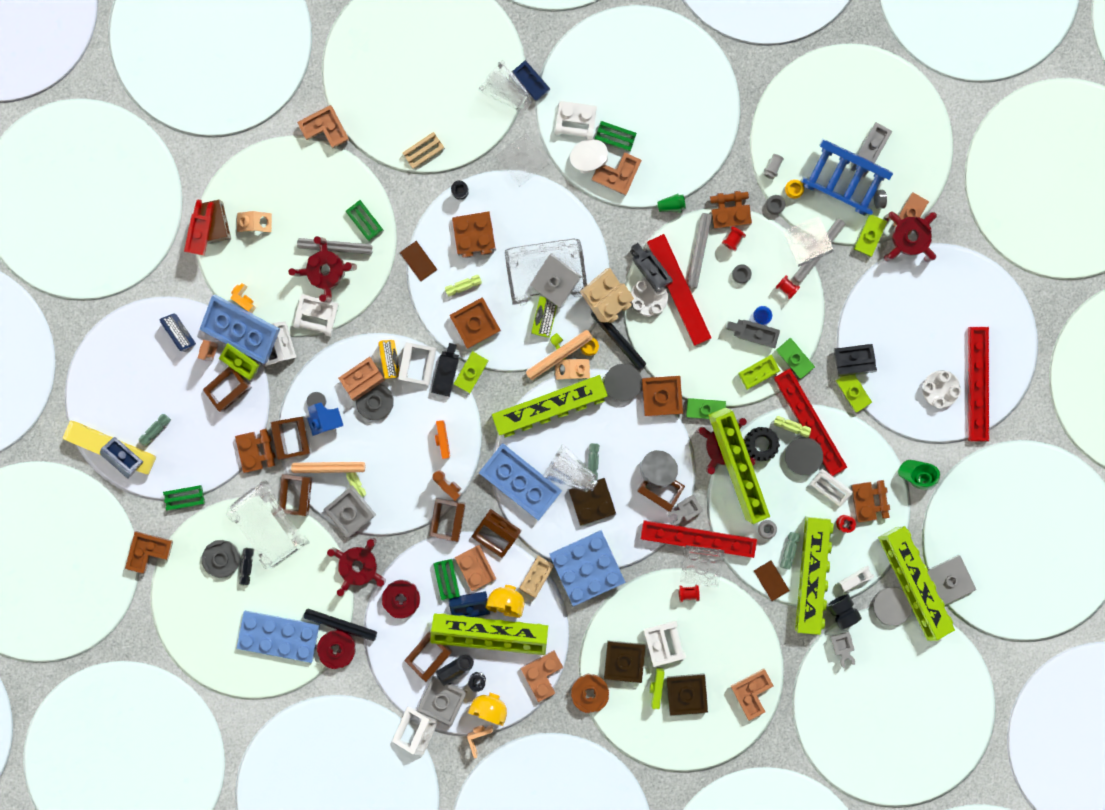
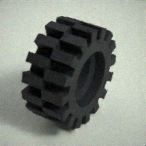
[744,427,780,461]

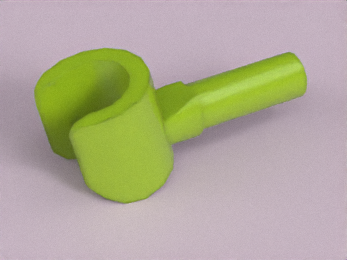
[550,333,566,360]

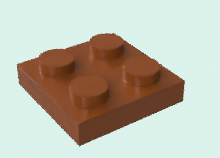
[449,297,501,349]
[642,375,683,416]

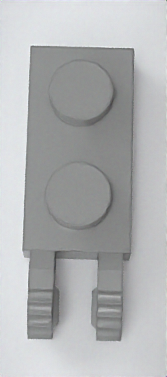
[850,122,892,178]

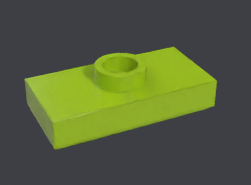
[853,215,887,257]
[454,351,489,393]
[737,354,781,390]
[835,375,873,413]
[649,667,665,710]

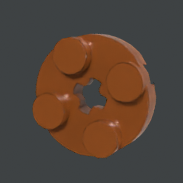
[571,673,609,713]

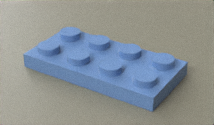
[199,295,280,364]
[479,443,562,521]
[237,610,320,663]

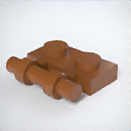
[710,191,752,229]
[235,428,276,473]
[432,470,463,501]
[851,480,891,523]

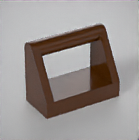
[203,367,252,412]
[270,416,310,460]
[278,474,313,516]
[637,479,685,512]
[429,498,466,542]
[471,509,522,559]
[404,631,452,682]

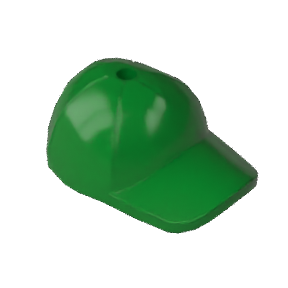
[898,460,940,490]

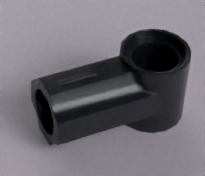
[435,654,474,686]

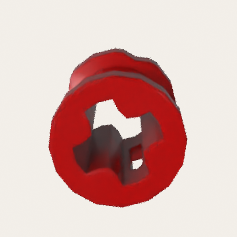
[721,226,746,252]
[775,275,800,300]
[836,515,856,533]
[679,585,700,603]

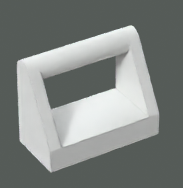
[262,321,296,367]
[398,342,437,386]
[392,706,438,755]

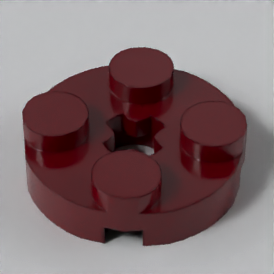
[382,579,421,619]
[317,630,356,669]

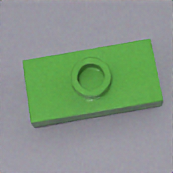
[776,338,815,379]
[686,398,726,419]

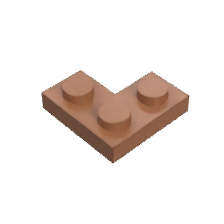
[297,105,349,148]
[591,152,642,196]
[521,650,563,702]
[730,668,774,721]

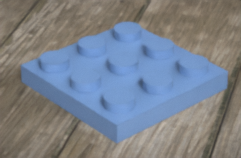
[549,529,626,606]

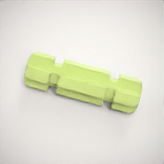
[445,275,482,297]
[774,416,811,438]
[346,472,366,497]

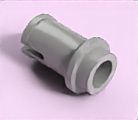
[763,153,784,180]

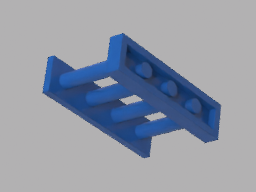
[801,138,893,216]

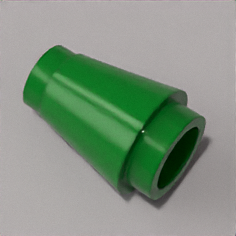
[657,193,686,212]

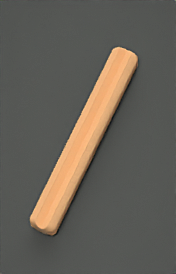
[526,330,593,380]
[291,462,366,473]

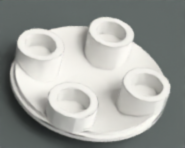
[570,139,608,174]
[631,279,668,317]
[922,370,962,408]

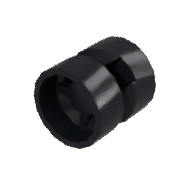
[827,594,862,630]

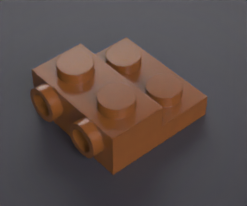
[452,211,496,258]

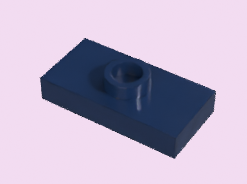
[511,60,551,102]

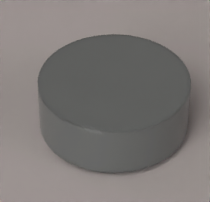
[874,189,887,209]
[766,195,786,215]
[732,264,752,284]
[307,392,327,407]

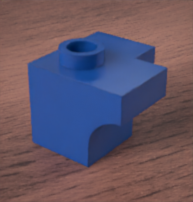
[307,402,344,436]

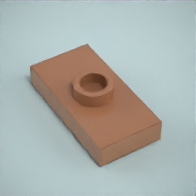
[892,192,929,235]
[197,339,219,361]

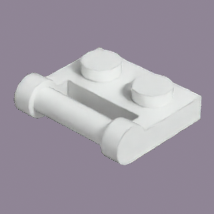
[555,100,597,140]
[293,294,339,337]
[643,620,686,667]

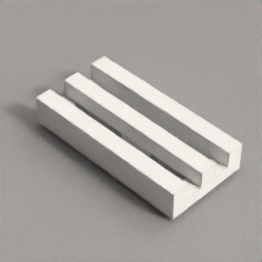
[810,469,853,507]

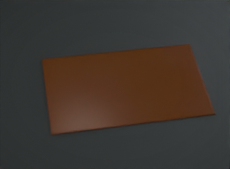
[399,240,438,281]
[753,560,790,601]

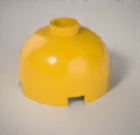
[485,584,525,618]
[468,692,507,726]

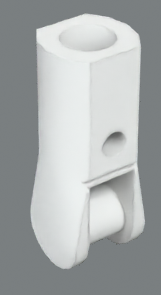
[838,565,875,593]

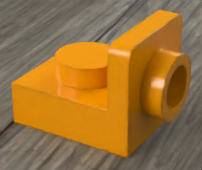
[230,283,256,313]

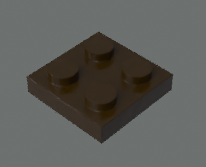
[568,477,616,526]
[604,640,646,683]
[666,673,708,716]

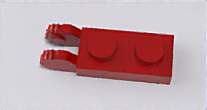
[184,199,214,256]

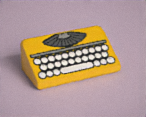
[378,340,400,379]

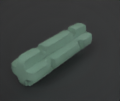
[138,414,171,446]
[587,443,600,481]
[780,532,800,570]

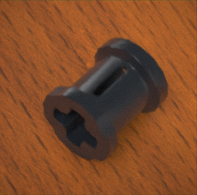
[451,180,469,200]
[468,672,486,692]

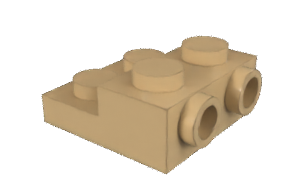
[580,268,634,323]

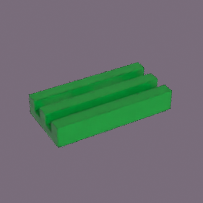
[595,121,637,152]
[345,200,384,242]
[163,485,205,511]
[433,558,460,600]

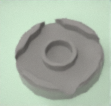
[873,587,912,626]

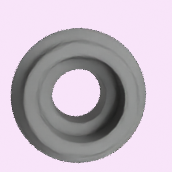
[758,520,777,539]

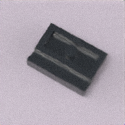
[833,344,877,377]

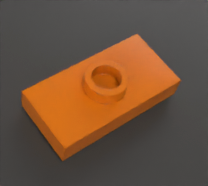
[435,420,451,459]

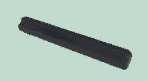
[591,312,646,370]
[303,608,377,641]

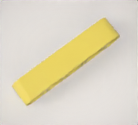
[63,420,156,475]

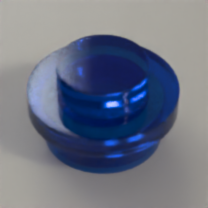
[753,306,773,325]

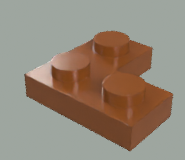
[125,531,173,574]

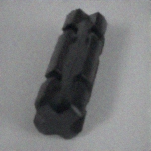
[239,548,254,585]

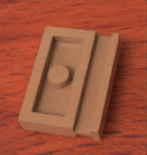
[338,356,385,401]
[454,544,497,591]

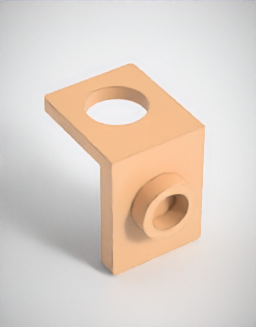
[237,211,272,232]
[555,359,590,380]
[467,725,494,759]

